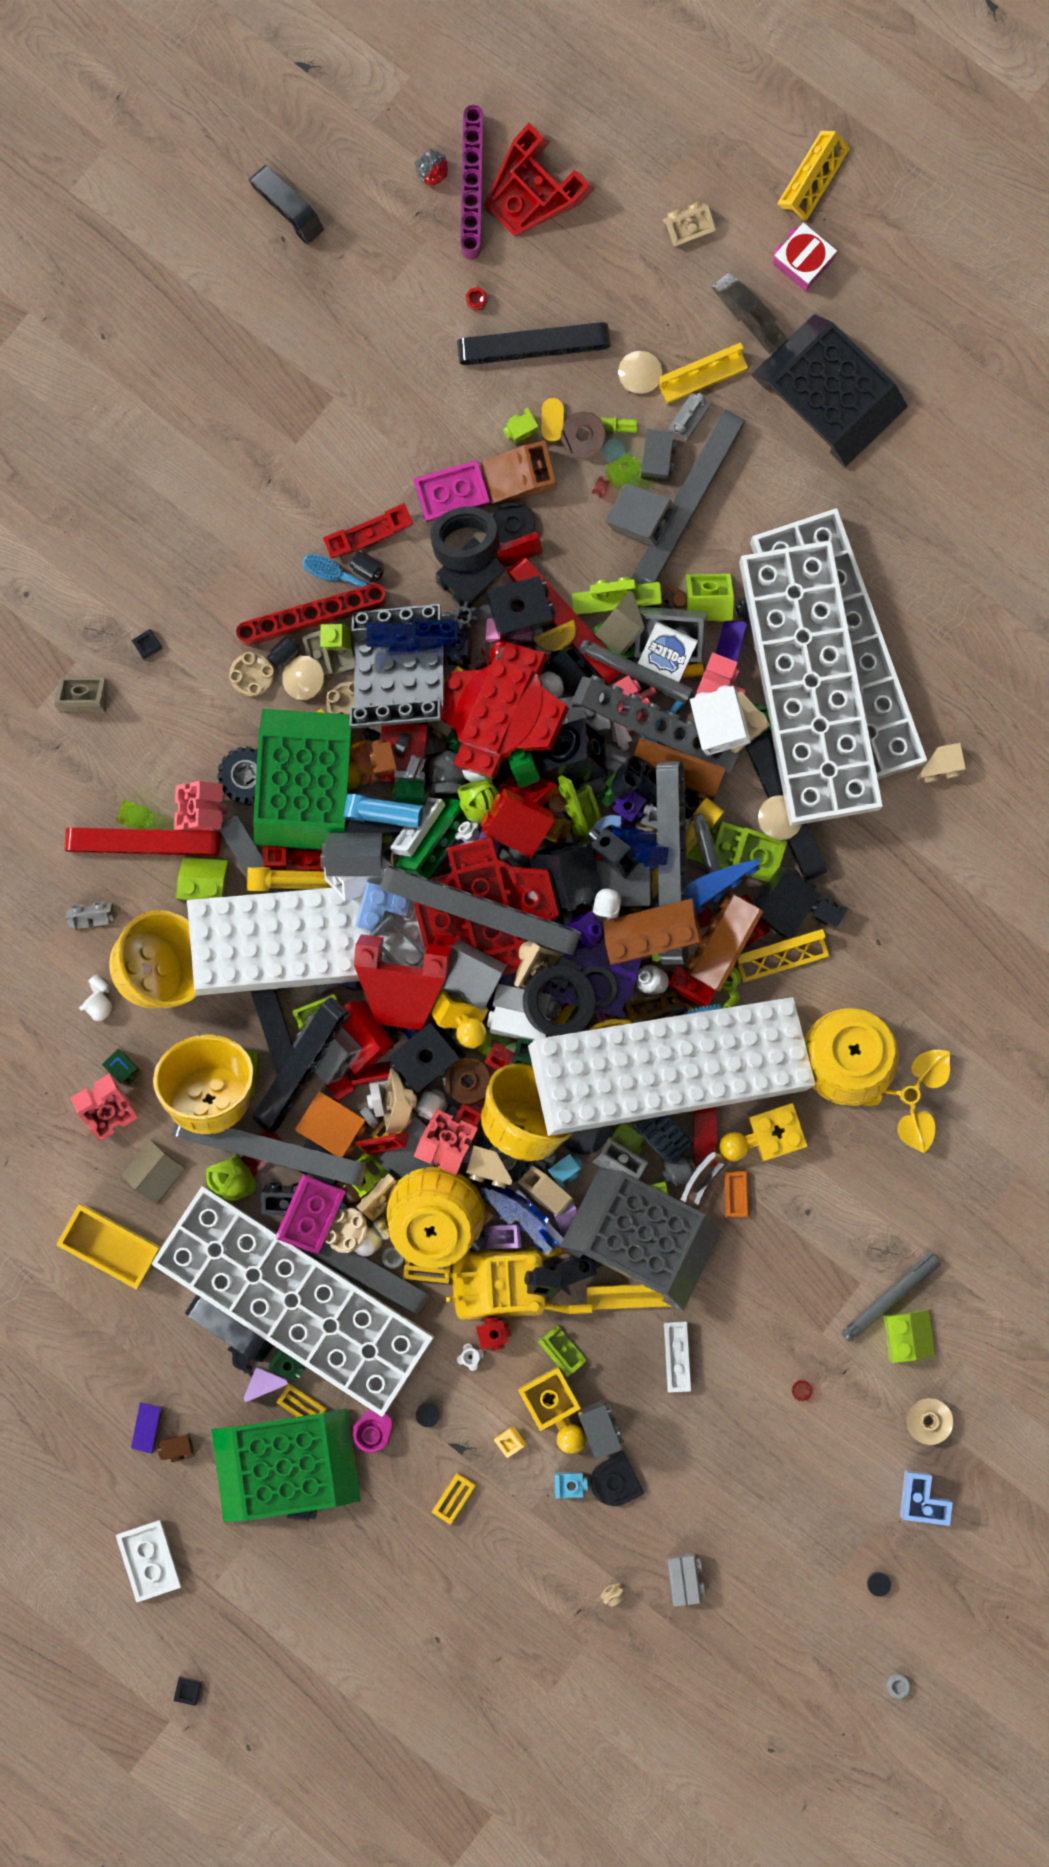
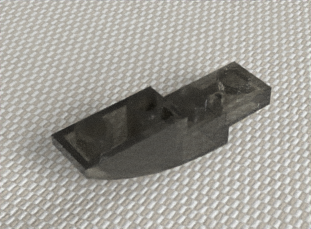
[711,273,788,354]

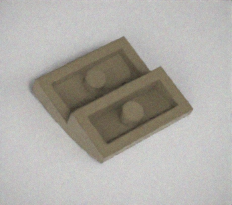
[302,625,355,677]

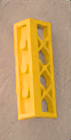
[777,131,850,221]
[658,342,748,405]
[736,929,829,983]
[586,1284,672,1309]

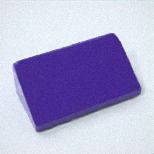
[715,620,747,662]
[131,1402,163,1454]

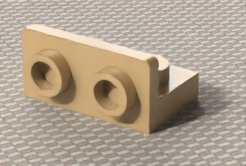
[663,201,716,246]
[357,1173,398,1222]

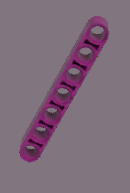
[460,104,483,260]

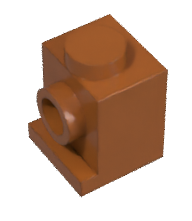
[369,740,397,777]

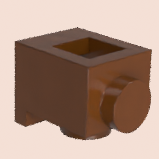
[158,1433,195,1463]

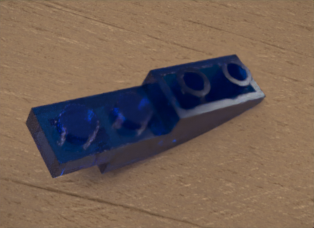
[366,619,458,652]
[480,1182,558,1255]

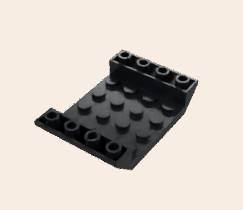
[751,314,908,468]

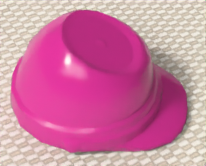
[353,1409,392,1453]

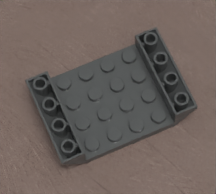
[350,604,445,729]
[559,1168,721,1312]

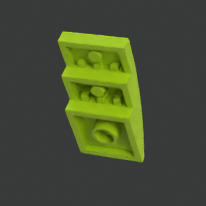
[686,821,787,883]

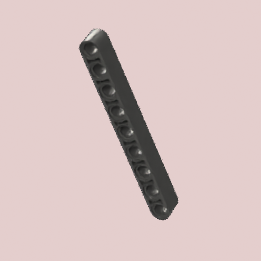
[631,410,745,584]
[656,761,688,965]
[219,814,340,996]
[379,865,582,955]
[172,1122,367,1187]

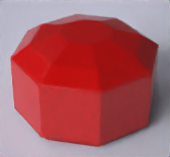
[465,287,487,311]

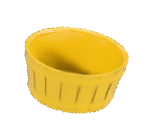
[109,910,196,1009]
[804,1008,899,1106]
[153,1034,253,1134]
[481,1063,574,1161]
[387,1167,485,1268]

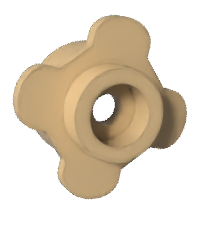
[600,1584,624,1606]

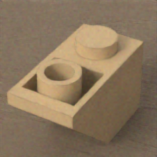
[917,743,966,783]
[466,1146,512,1188]
[518,1165,573,1217]

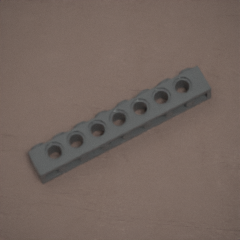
[572,675,740,775]

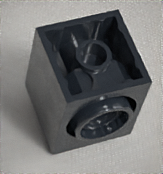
[487,575,555,640]
[536,718,608,789]
[528,842,601,911]
[388,1021,465,1093]

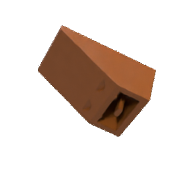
[480,441,556,505]

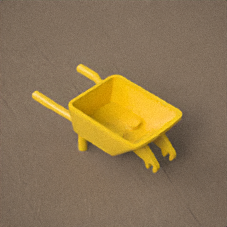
[445,1246,592,1320]

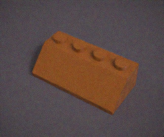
[634,737,726,801]
[686,891,763,992]
[604,898,704,966]

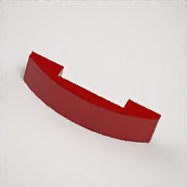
[323,503,413,559]
[263,846,324,871]
[454,1043,514,1127]
[693,1107,717,1167]

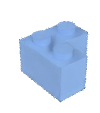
[900,1470,953,1526]

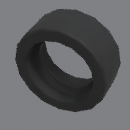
[574,966,618,1009]

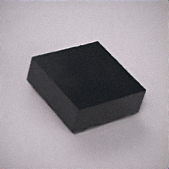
[131,629,163,660]
[173,1676,202,1706]

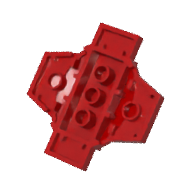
[442,642,569,779]
[413,837,559,976]

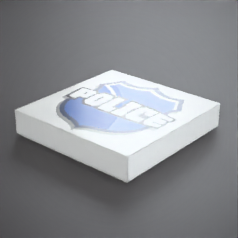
[638,622,698,682]

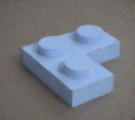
[355,882,410,931]

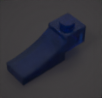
[612,826,669,869]

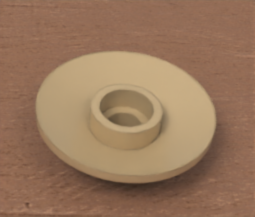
[907,1398,953,1445]

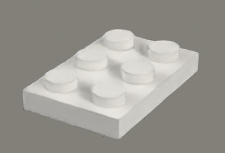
[116,1519,182,1603]

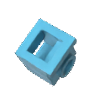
[548,1154,584,1188]
[554,1472,588,1499]

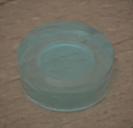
[602,439,625,463]

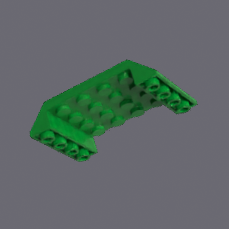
[253,709,353,849]
[211,1408,361,1522]

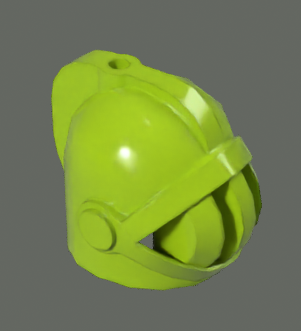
[457,781,500,826]
[205,1154,256,1202]

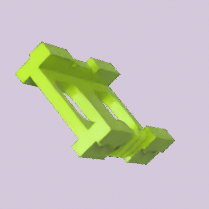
[351,1153,391,1198]

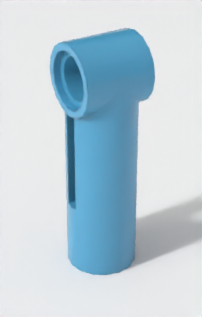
[343,794,424,828]

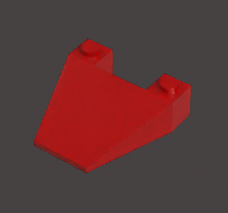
[484,123,595,236]
[354,934,452,1030]

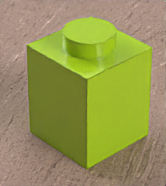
[320,624,351,651]

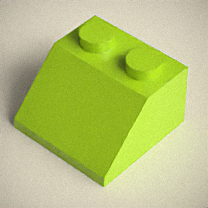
[686,574,734,622]
[176,856,228,902]
[883,1310,935,1363]

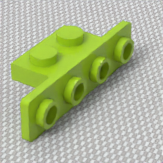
[572,577,662,615]
[558,776,601,849]

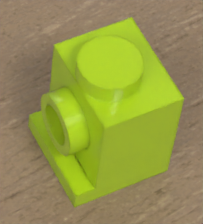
[503,408,539,445]

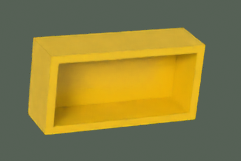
[56,1204,162,1290]

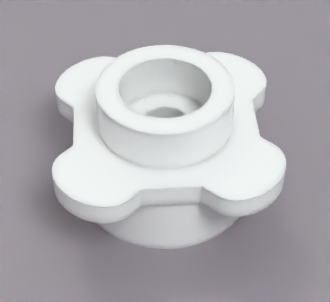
[455,821,479,843]
[457,1343,484,1371]

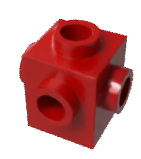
[476,1316,511,1351]

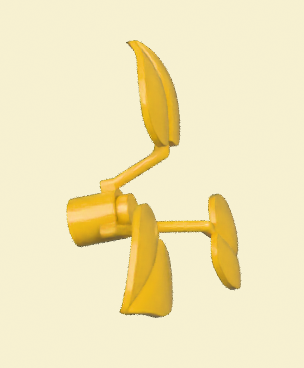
[863,1050,950,1153]

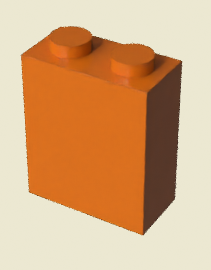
[295,1091,368,1158]

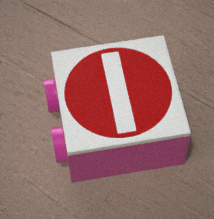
[772,223,837,292]

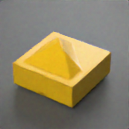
[494,1426,526,1458]

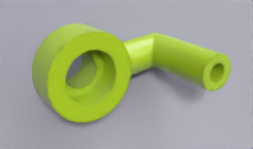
[722,967,741,1008]

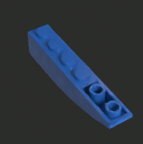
[650,858,764,915]

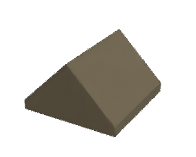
[595,591,645,655]
[54,677,105,712]
[121,1140,186,1204]

